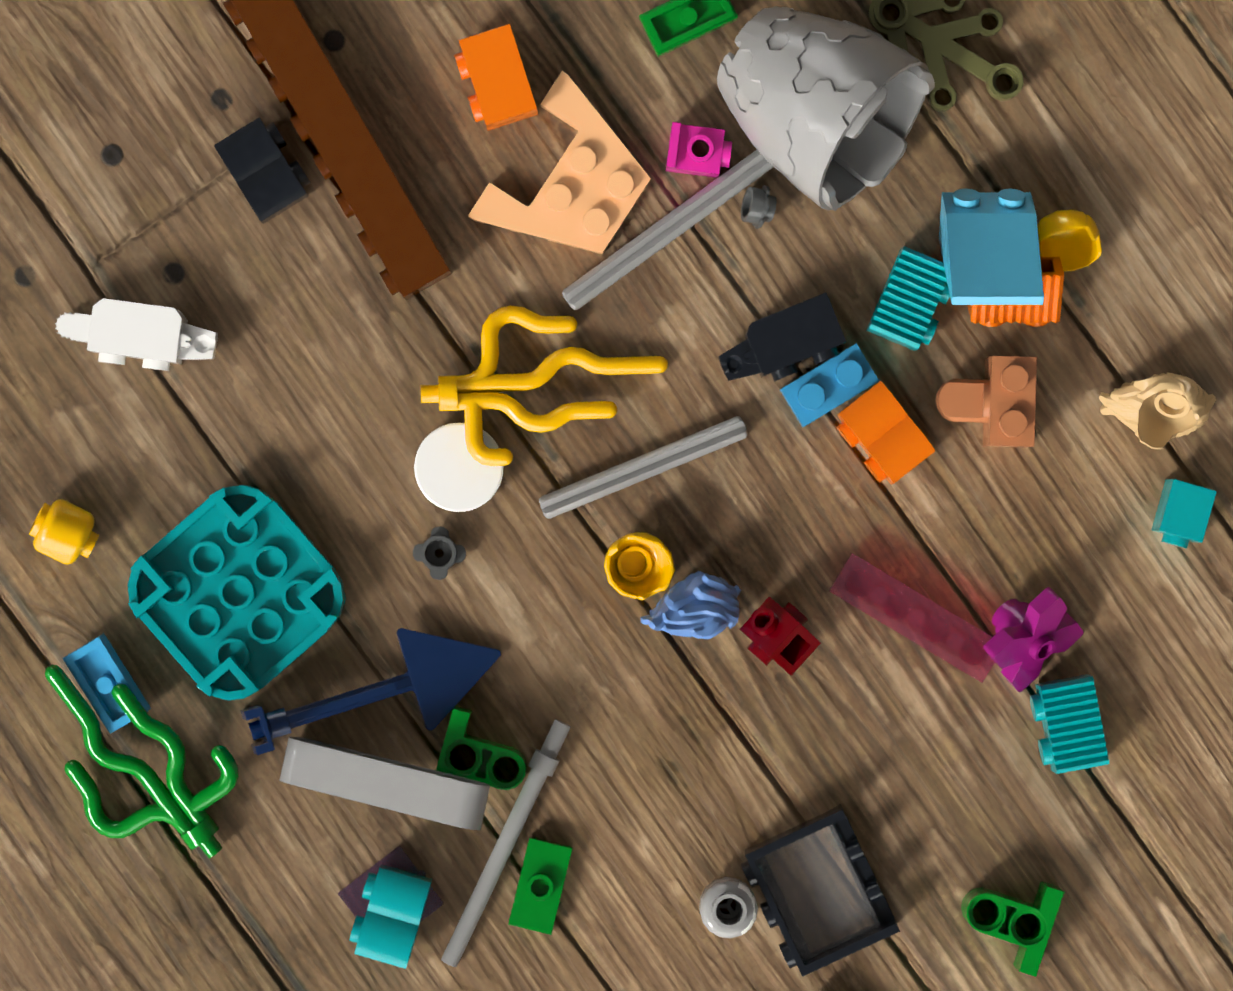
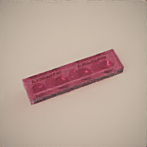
[829,553,995,683]

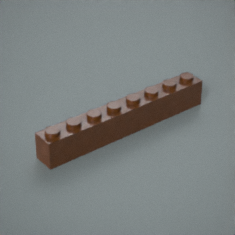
[223,0,452,300]

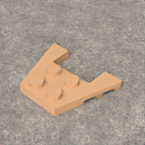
[468,71,651,254]

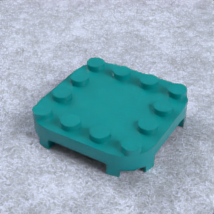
[127,485,346,701]

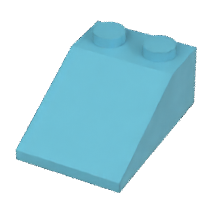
[939,188,1044,305]

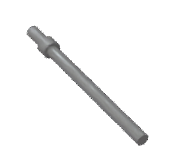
[441,719,571,967]

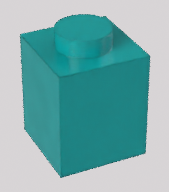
[1151,479,1217,549]

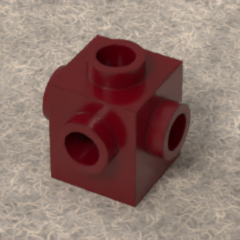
[740,596,821,676]

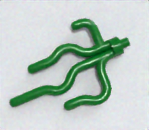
[45,664,239,858]

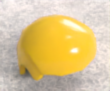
[1037,209,1102,271]
[604,532,675,600]

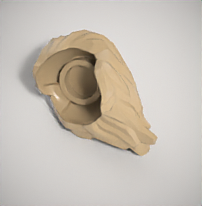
[1099,372,1216,450]

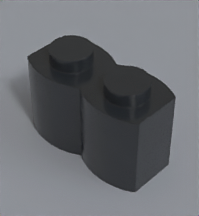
[214,117,311,224]

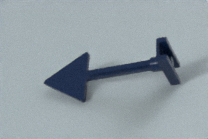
[240,628,501,755]

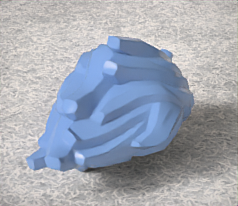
[641,571,741,639]

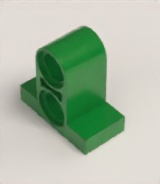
[436,706,527,790]
[961,881,1064,977]

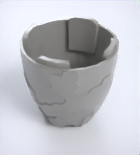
[717,6,935,211]

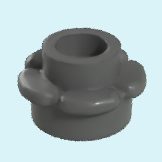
[741,185,777,229]

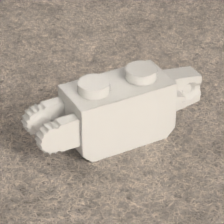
[55,298,218,371]

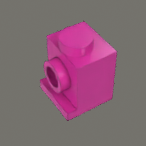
[666,122,732,178]

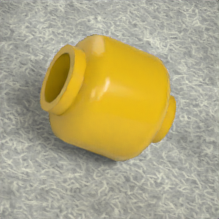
[29,499,99,565]

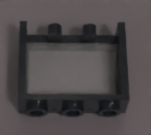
[741,804,900,977]

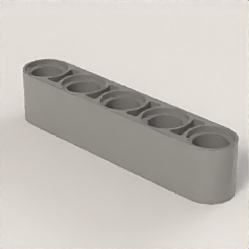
[279,736,490,830]

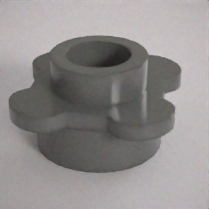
[413,527,466,580]

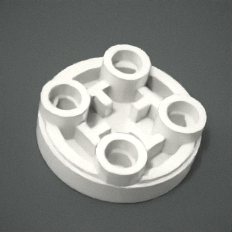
[414,423,504,512]

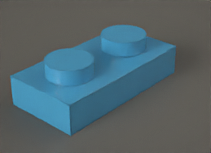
[780,343,879,428]
[62,633,151,734]

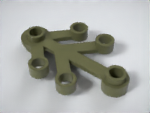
[868,0,1024,112]

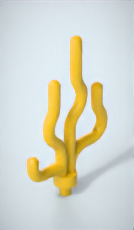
[420,305,668,466]

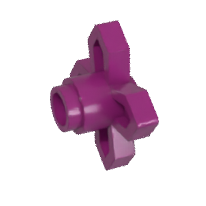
[983,587,1084,692]

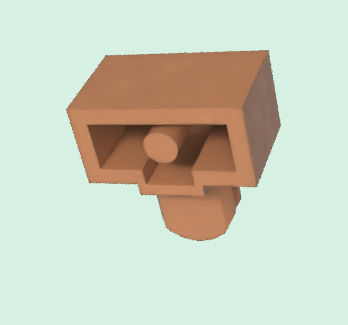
[935,356,1037,448]

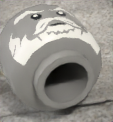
[699,877,758,939]

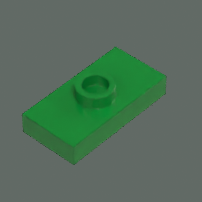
[639,0,738,57]
[508,837,573,935]

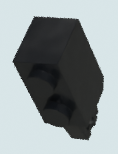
[718,292,846,382]

